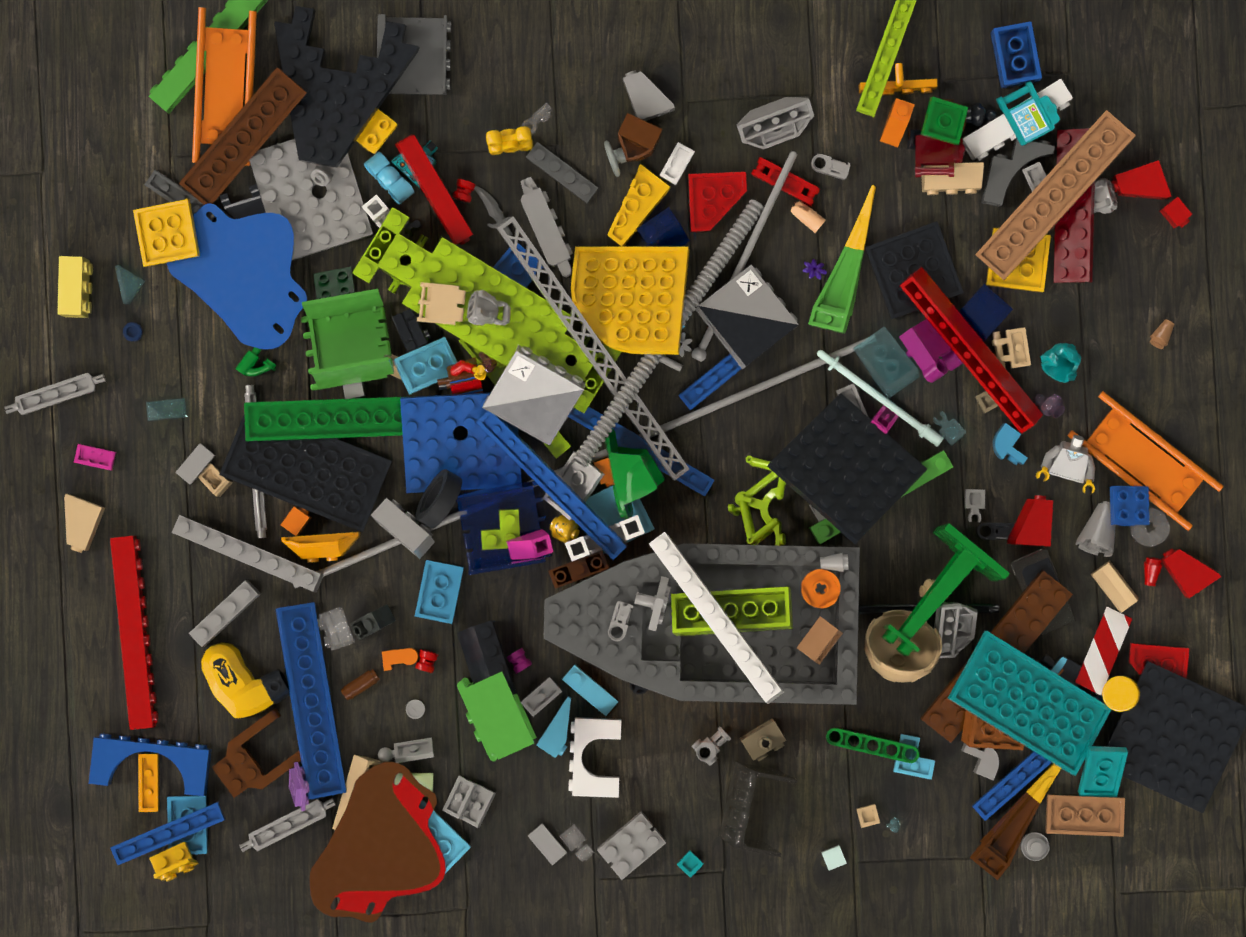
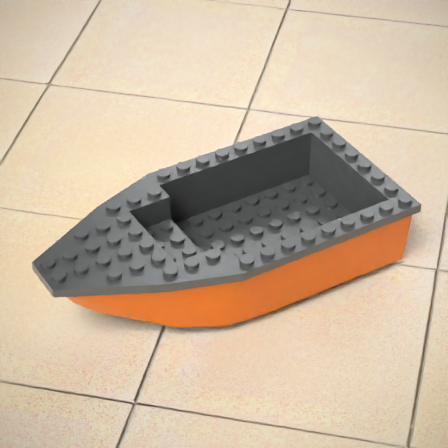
[544,544,860,705]

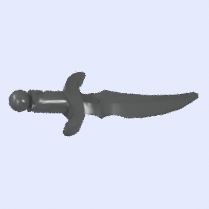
[474,186,516,242]

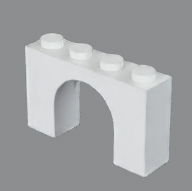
[565,515,645,561]
[569,717,621,798]

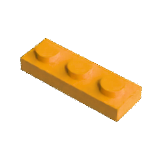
[138,753,159,812]

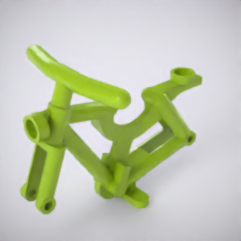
[728,456,786,546]

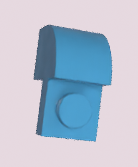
[993,423,1028,465]

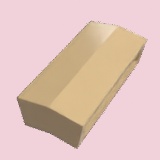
[1091,560,1139,613]

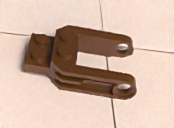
[212,708,301,798]

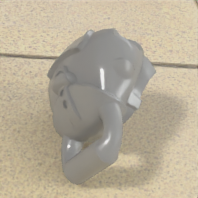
[1094,178,1118,214]
[467,290,511,326]

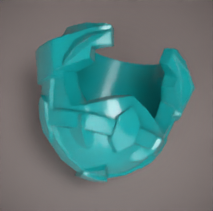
[1040,343,1081,383]

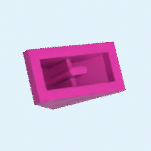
[871,405,899,434]

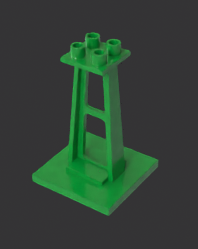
[881,523,1010,656]

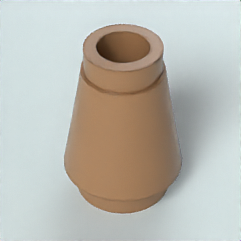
[1150,319,1174,349]

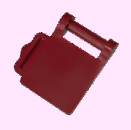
[915,135,965,178]

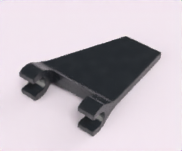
[220,184,266,219]

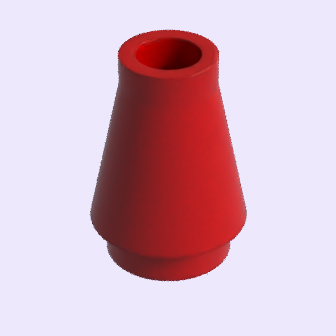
[1144,557,1163,586]

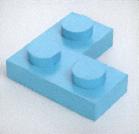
[893,734,935,780]

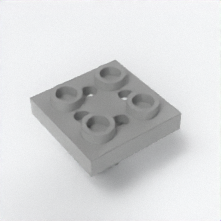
[634,576,671,631]

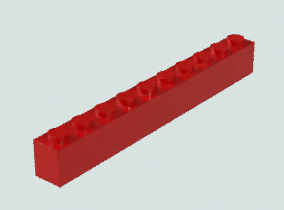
[900,267,1043,434]
[110,536,158,730]

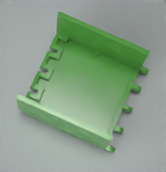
[301,289,394,390]
[457,672,537,761]

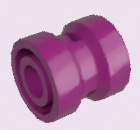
[506,648,532,674]

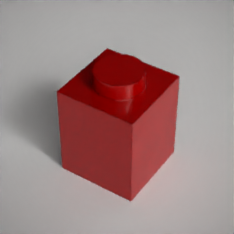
[1160,197,1192,228]

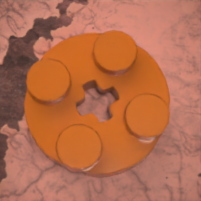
[801,569,841,608]

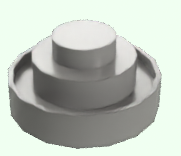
[1020,832,1049,861]

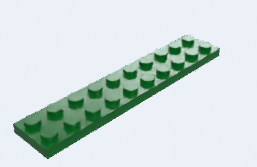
[244,396,416,441]

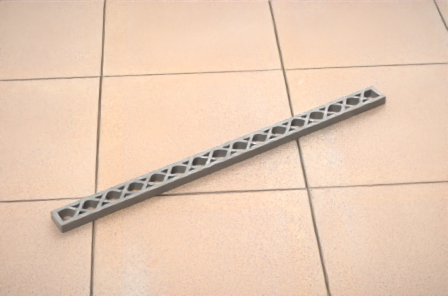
[497,216,689,481]

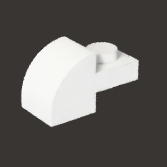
[362,194,390,228]

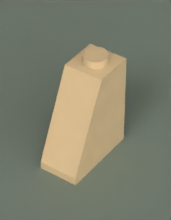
[64,494,105,553]

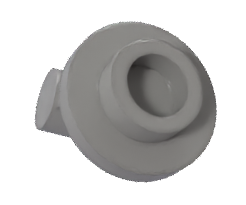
[311,166,333,186]

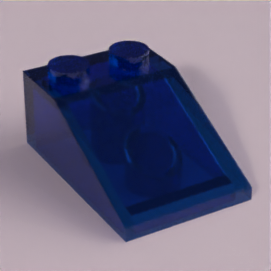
[959,284,1013,342]

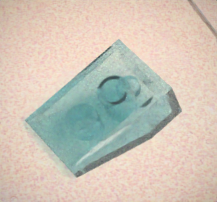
[853,326,919,399]

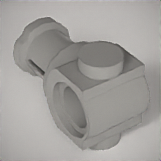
[691,726,731,766]

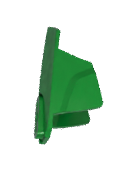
[605,428,665,520]

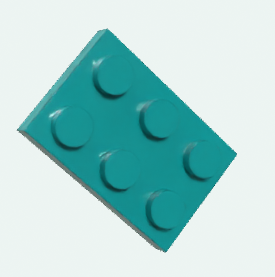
[1078,746,1128,797]

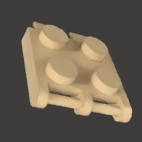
[417,282,466,325]

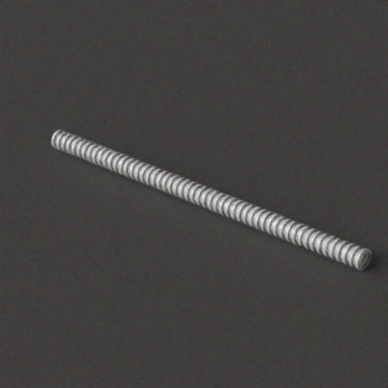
[573,199,764,467]

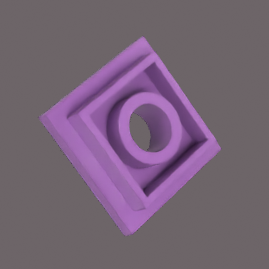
[289,762,309,811]

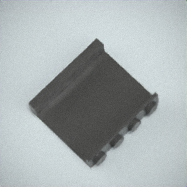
[377,14,452,95]

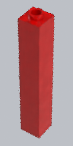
[395,134,473,245]

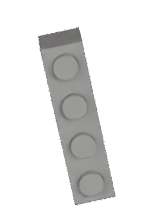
[189,580,261,647]

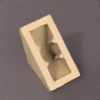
[198,463,233,497]

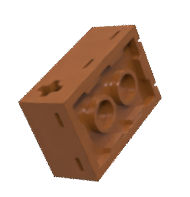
[961,710,1024,750]

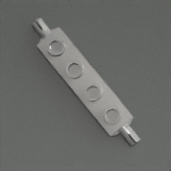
[5,373,106,415]
[239,798,336,852]

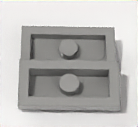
[442,776,496,828]

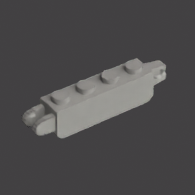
[521,177,573,278]

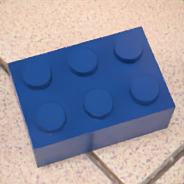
[991,22,1042,89]

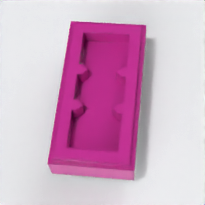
[74,444,116,471]

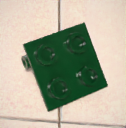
[313,267,355,299]

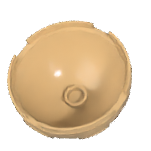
[864,610,942,682]

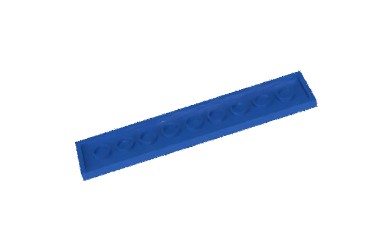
[276,602,346,800]

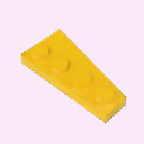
[607,164,671,247]

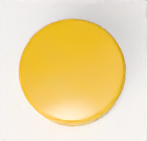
[1102,676,1140,712]

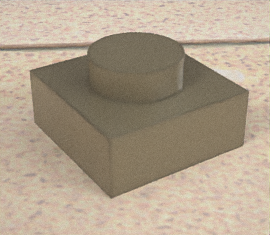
[975,391,998,413]

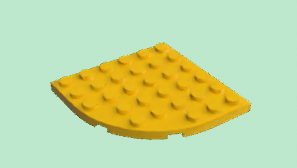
[571,247,689,355]

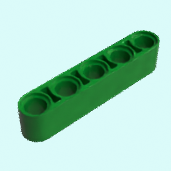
[826,727,920,763]

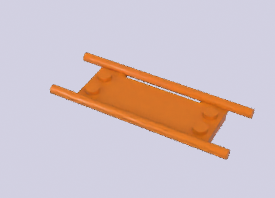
[192,7,257,166]
[1067,391,1224,531]

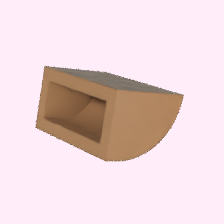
[797,616,843,665]

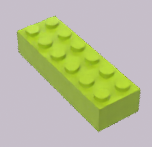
[671,587,793,636]

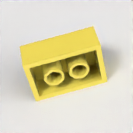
[58,256,93,318]

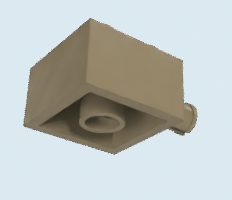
[740,718,786,761]

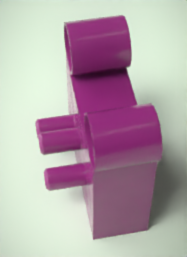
[899,319,963,383]

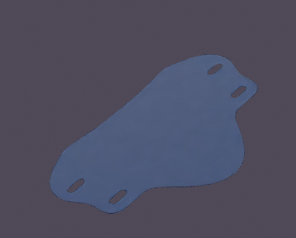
[167,203,307,349]

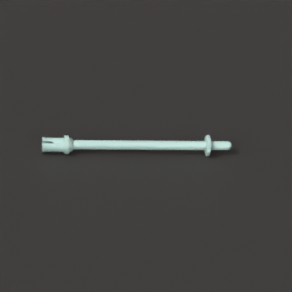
[817,350,944,447]

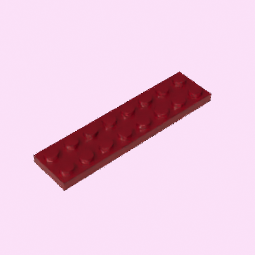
[1054,128,1095,283]

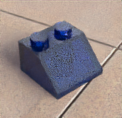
[637,207,690,247]

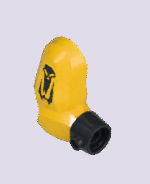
[201,642,290,719]

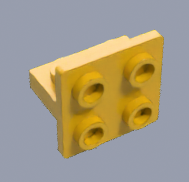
[356,109,398,154]
[150,841,198,882]

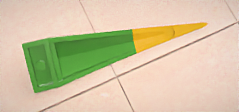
[808,185,876,334]

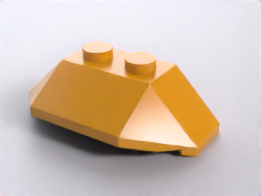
[281,532,360,563]

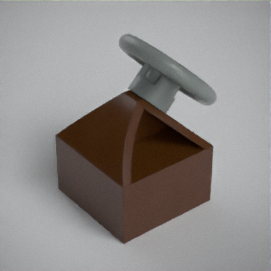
[604,113,662,177]

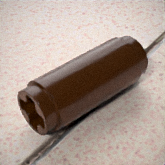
[341,669,380,701]

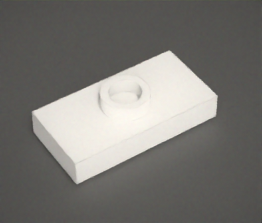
[659,142,695,185]

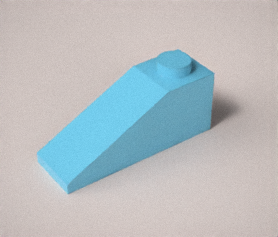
[562,664,618,716]
[536,696,571,758]

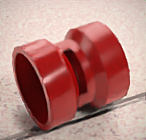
[452,179,476,203]
[415,649,439,673]

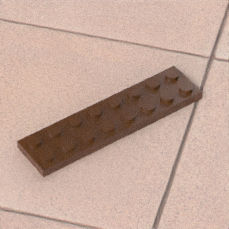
[179,67,307,205]

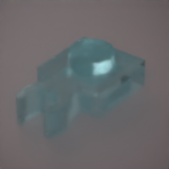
[933,411,966,446]

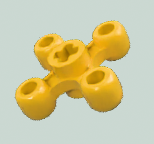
[486,126,533,155]

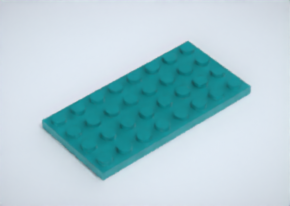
[948,631,1112,776]

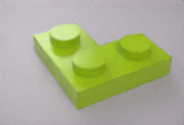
[481,509,520,550]

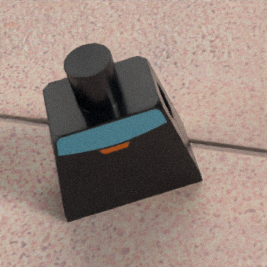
[1039,654,1081,686]

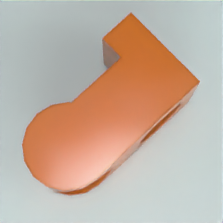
[382,648,419,671]

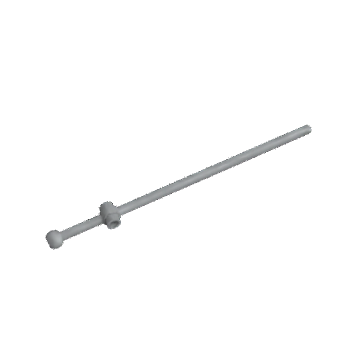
[692,151,797,362]

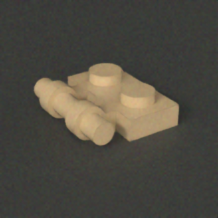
[992,327,1031,369]

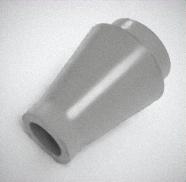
[820,552,849,572]

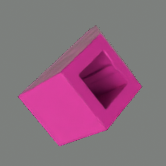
[506,529,553,560]

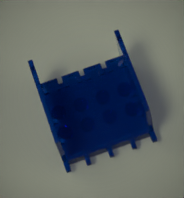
[456,481,552,575]

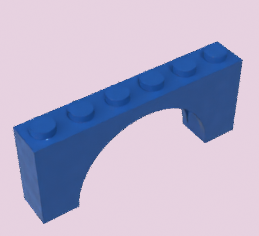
[89,733,212,796]

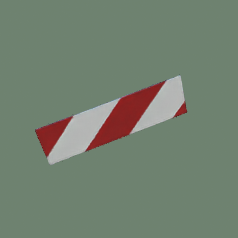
[1075,607,1132,695]

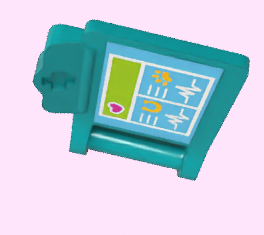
[996,81,1060,146]

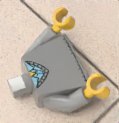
[1036,435,1095,494]

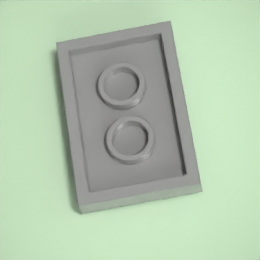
[543,451,605,520]

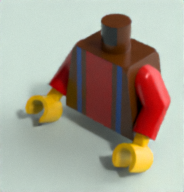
[437,357,487,394]

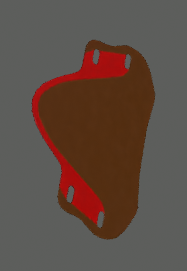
[310,762,446,923]

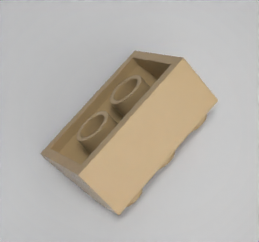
[922,162,984,195]

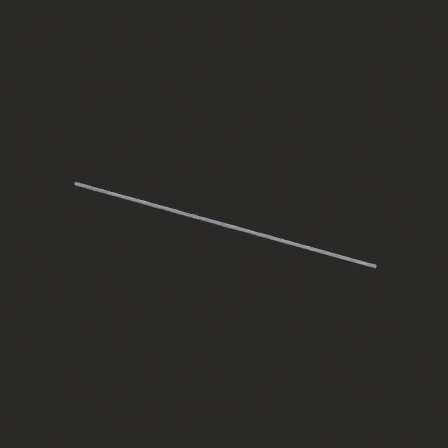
[293,335,877,589]

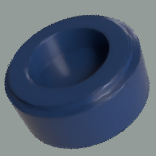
[123,322,143,342]

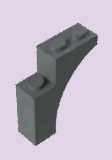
[981,139,1055,207]

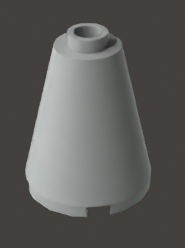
[1075,501,1116,557]

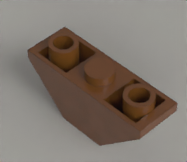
[548,550,609,589]

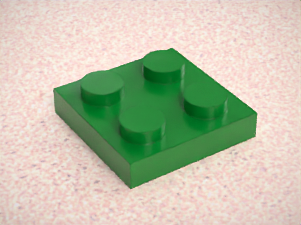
[921,97,968,145]

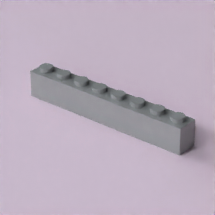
[172,515,324,593]

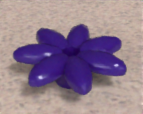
[802,259,827,280]

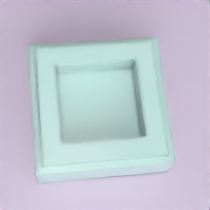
[821,845,847,871]

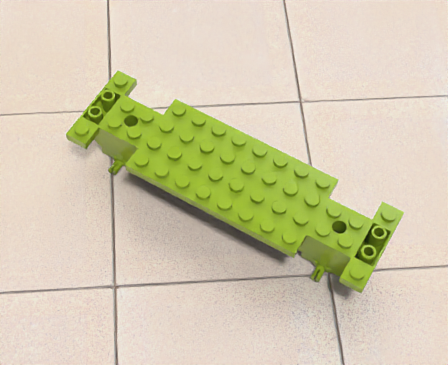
[352,207,622,414]

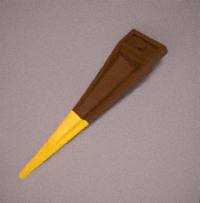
[970,764,1061,881]

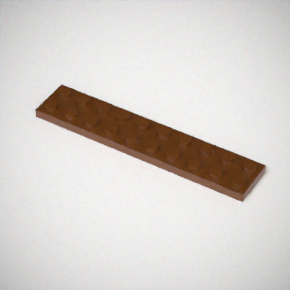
[920,570,1073,743]

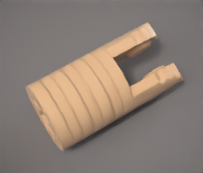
[791,201,826,233]

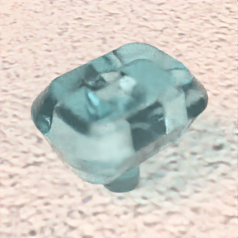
[886,817,900,833]

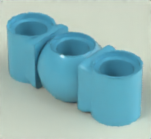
[364,151,415,205]

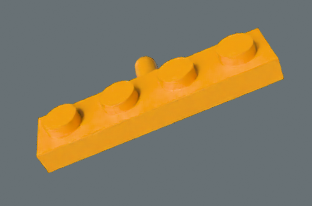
[859,63,937,95]

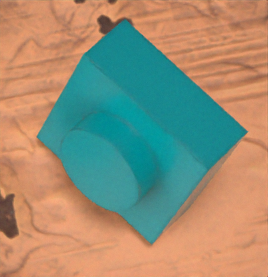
[677,850,704,878]

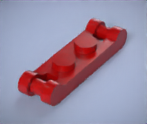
[751,157,820,206]

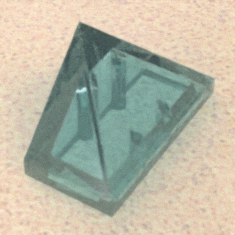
[115,265,145,305]
[146,398,187,421]

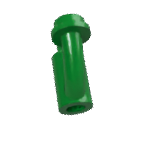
[235,347,276,376]

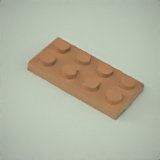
[1046,794,1125,837]

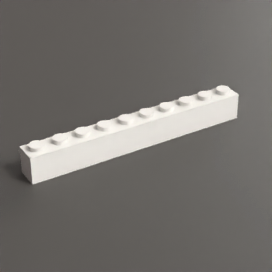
[649,532,784,704]

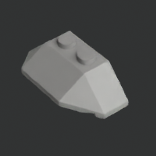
[737,97,814,149]
[934,602,978,658]

